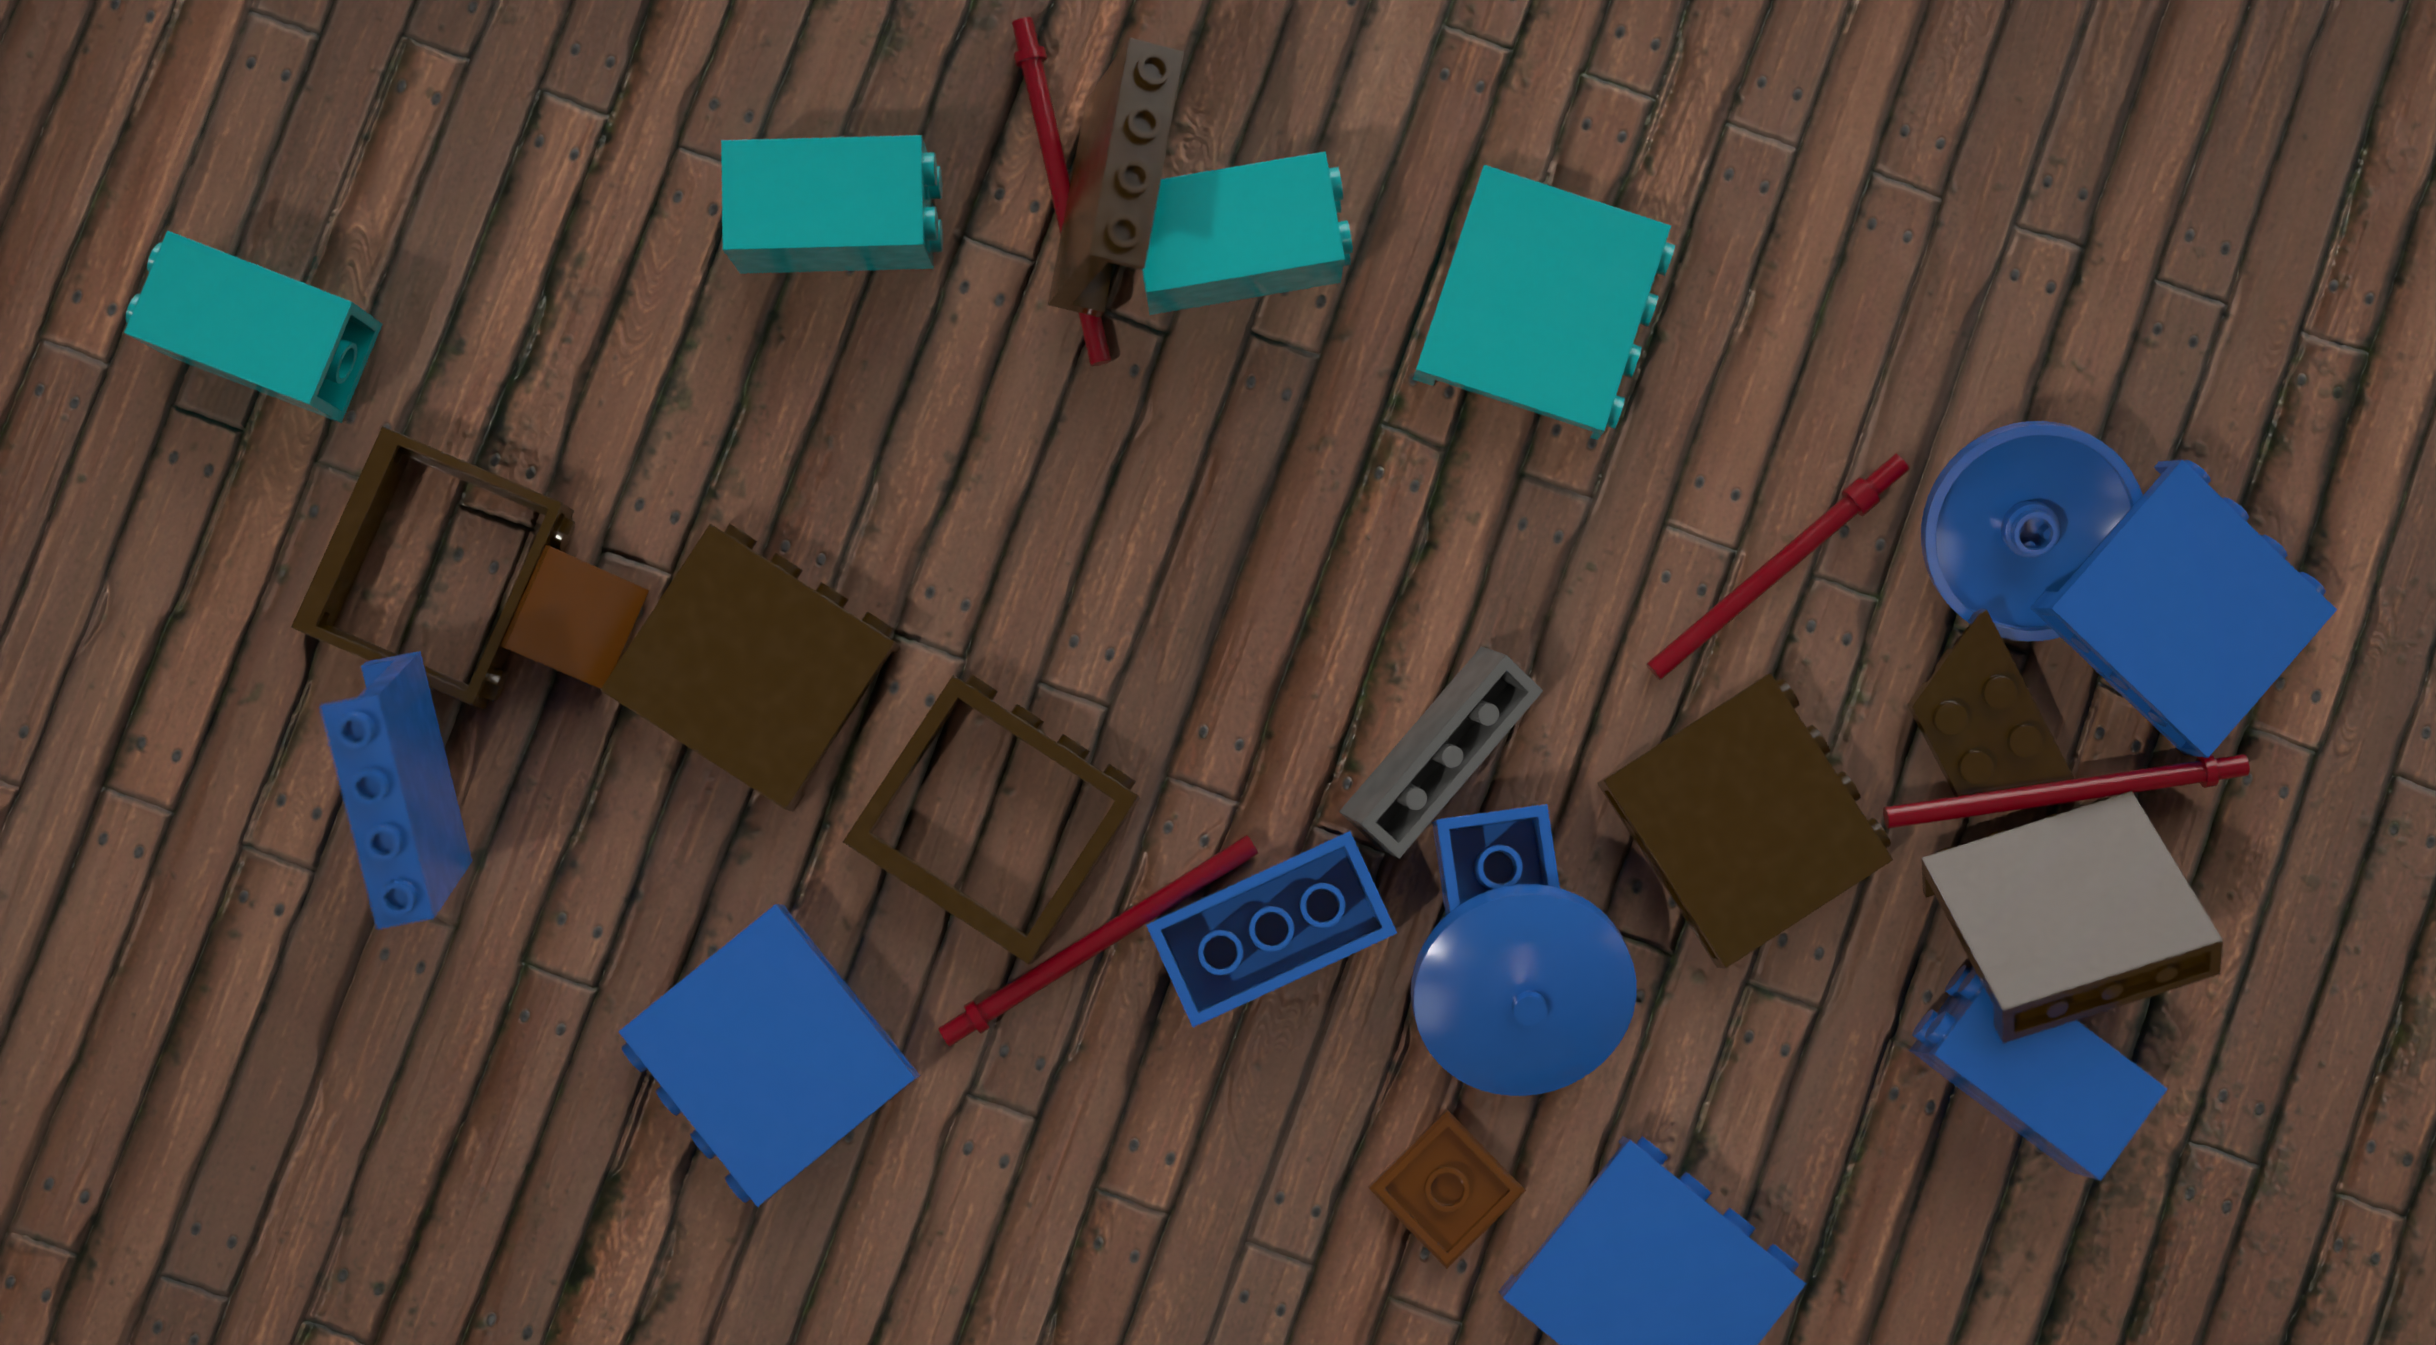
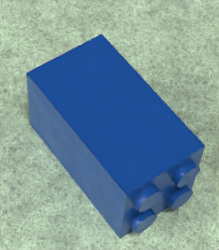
[1909,965,2167,1181]

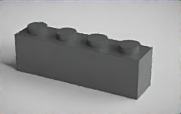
[1339,646,1543,859]

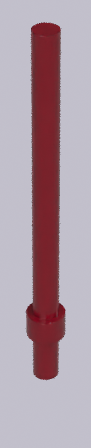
[1646,454,1910,680]

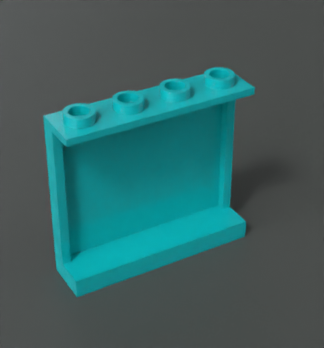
[1413,165,1675,440]

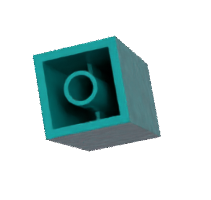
[721,135,943,274]
[1142,151,1353,315]
[124,230,383,423]

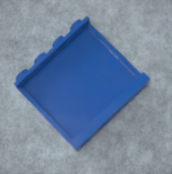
[2030,460,2337,758]
[320,651,472,929]
[618,904,921,1207]
[1498,1136,1806,1345]

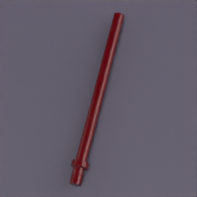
[1012,17,1112,366]
[1883,754,2250,829]
[938,835,1259,1047]

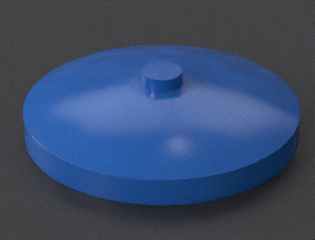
[1921,421,2143,642]
[1411,884,1637,1096]

